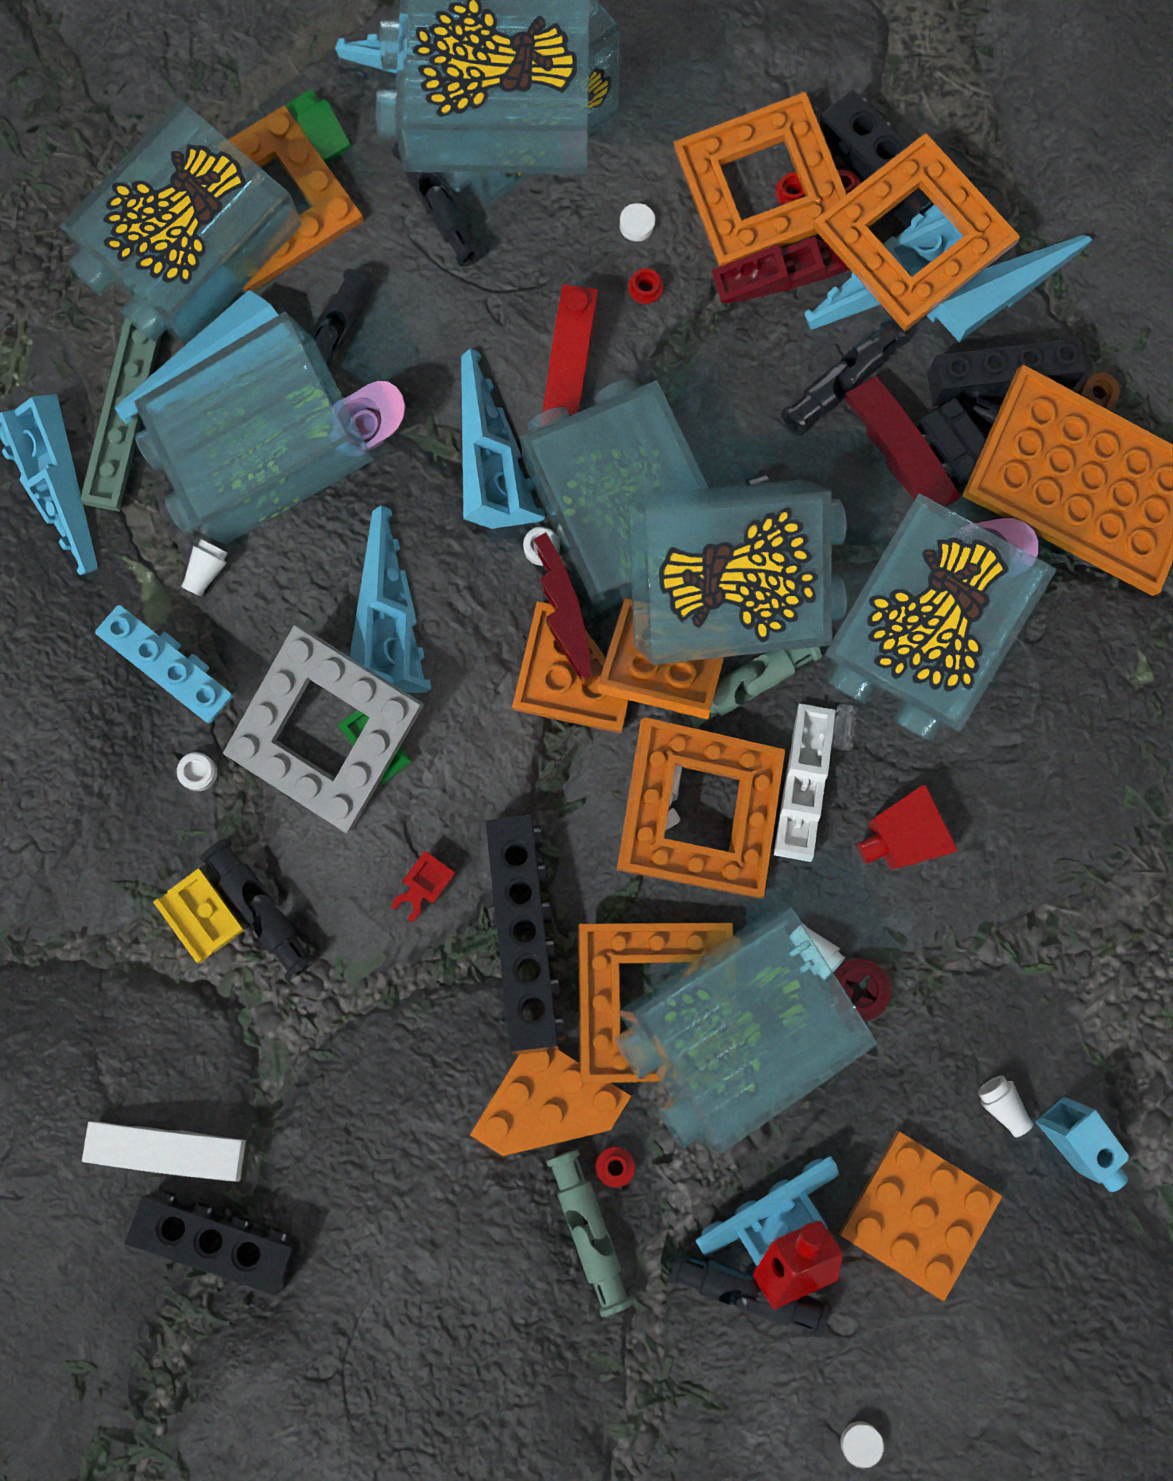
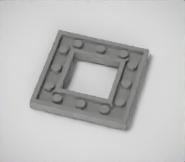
[223,625,424,833]

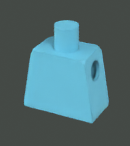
[1035,1097,1129,1192]

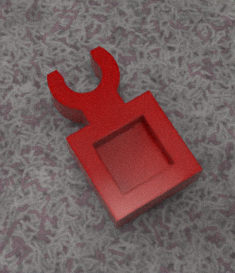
[391,851,456,923]

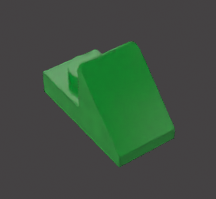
[284,89,351,163]

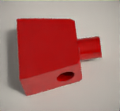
[857,785,958,870]
[753,1220,843,1310]

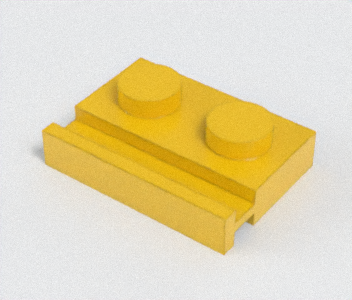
[153,868,246,964]

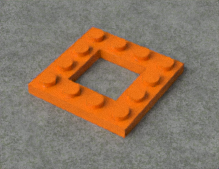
[673,92,847,267]
[166,105,364,293]
[813,133,1020,331]
[617,717,785,898]
[578,923,737,1083]

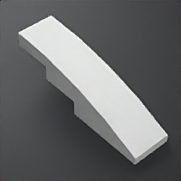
[774,703,836,862]
[82,1121,246,1181]

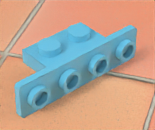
[95,605,233,723]
[696,1157,839,1266]

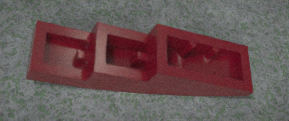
[712,236,850,305]
[846,376,960,518]
[533,532,592,688]

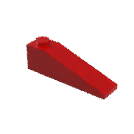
[539,284,598,441]

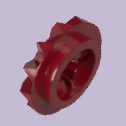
[828,959,891,1021]

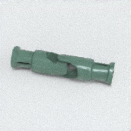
[681,630,822,729]
[546,1148,633,1317]

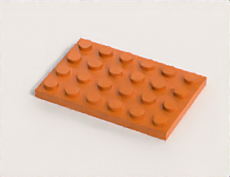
[962,365,1173,596]

